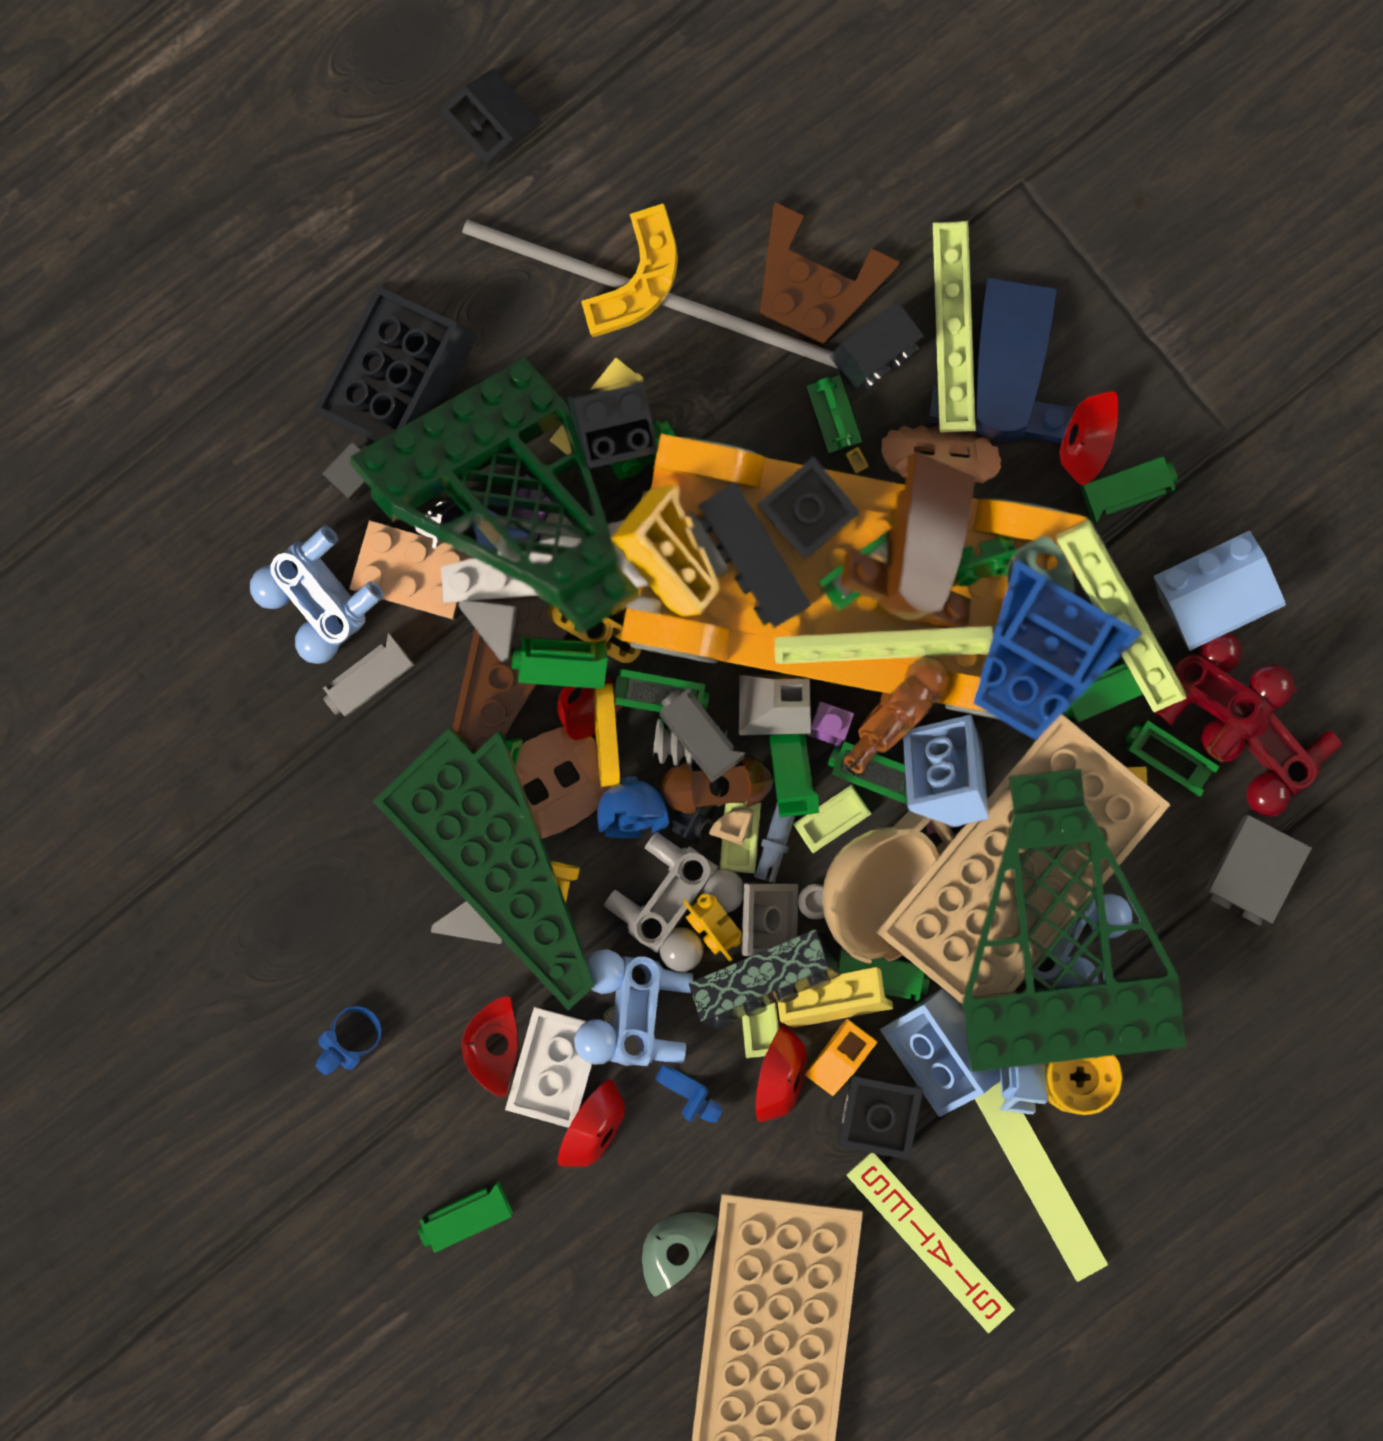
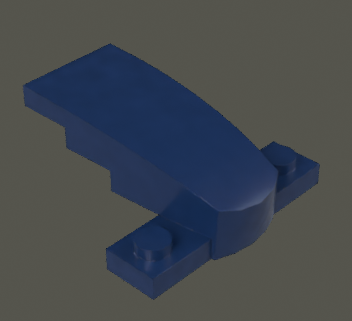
[928,278,1073,444]

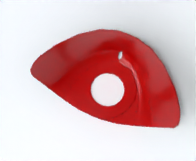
[1059,391,1118,485]
[558,677,632,740]
[462,996,518,1098]
[756,1024,808,1122]
[557,1079,625,1167]

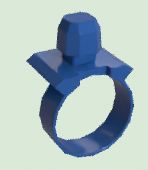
[315,1006,382,1075]
[655,1065,723,1123]

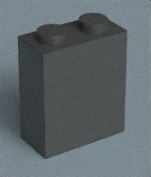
[1205,815,1312,926]

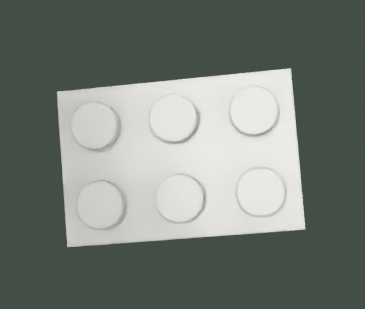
[505,1006,592,1128]

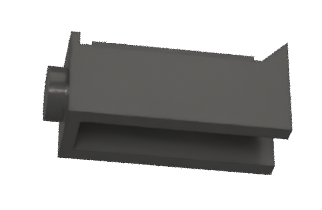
[660,689,745,783]

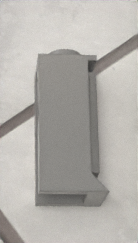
[323,633,414,717]

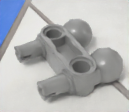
[603,832,744,972]

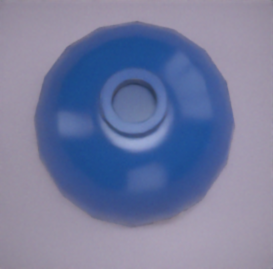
[597,776,669,839]

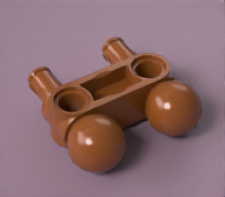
[844,657,950,773]

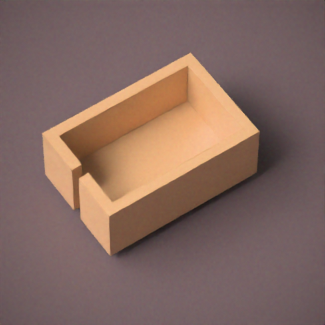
[350,521,473,620]

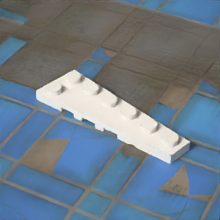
[441,520,649,603]

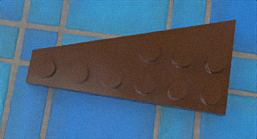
[452,596,568,753]

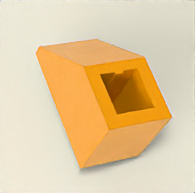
[804,1018,877,1096]

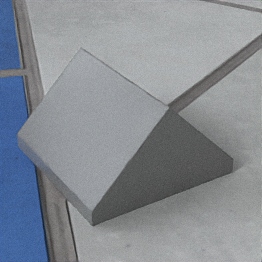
[458,600,518,662]
[741,882,798,956]

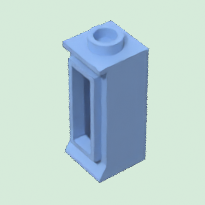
[1000,1064,1048,1114]

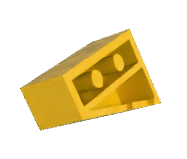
[610,484,721,617]

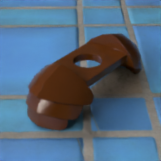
[659,757,774,814]

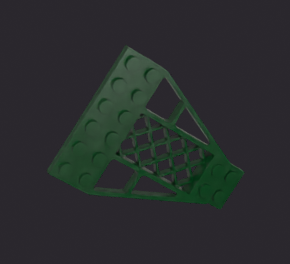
[350,358,640,633]
[961,768,1186,1072]

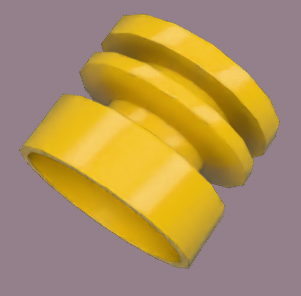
[1045,1056,1122,1115]

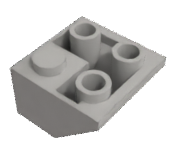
[739,674,811,735]

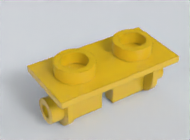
[682,893,742,961]

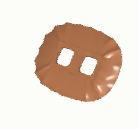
[882,425,1001,483]
[516,727,612,839]

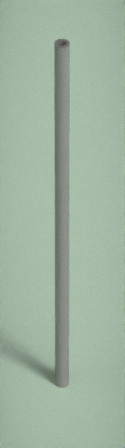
[462,220,837,368]

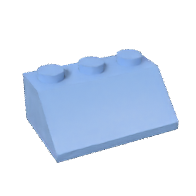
[1154,531,1286,651]
[903,715,989,827]
[880,988,1000,1117]

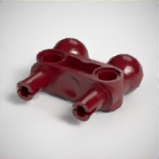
[1154,632,1294,762]
[1201,686,1342,817]

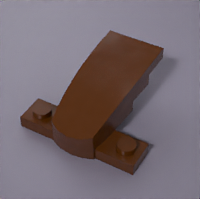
[841,451,975,629]

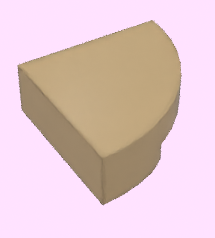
[709,810,754,846]

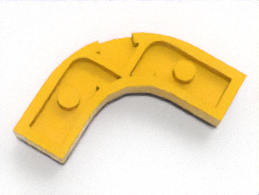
[581,204,678,337]

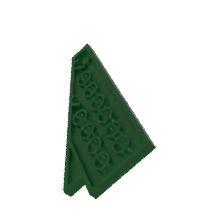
[373,727,596,1010]

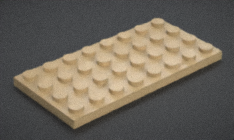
[876,715,1170,1003]
[692,1193,863,1441]

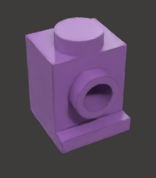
[807,702,854,747]

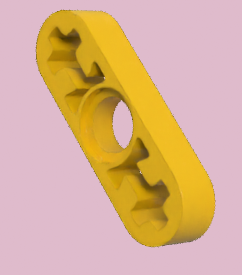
[548,604,641,663]
[593,683,620,787]

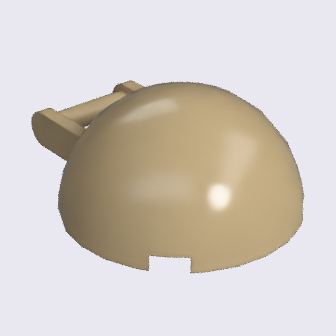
[822,811,957,964]

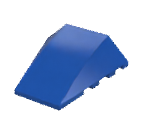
[973,560,1142,740]

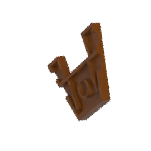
[760,202,900,344]

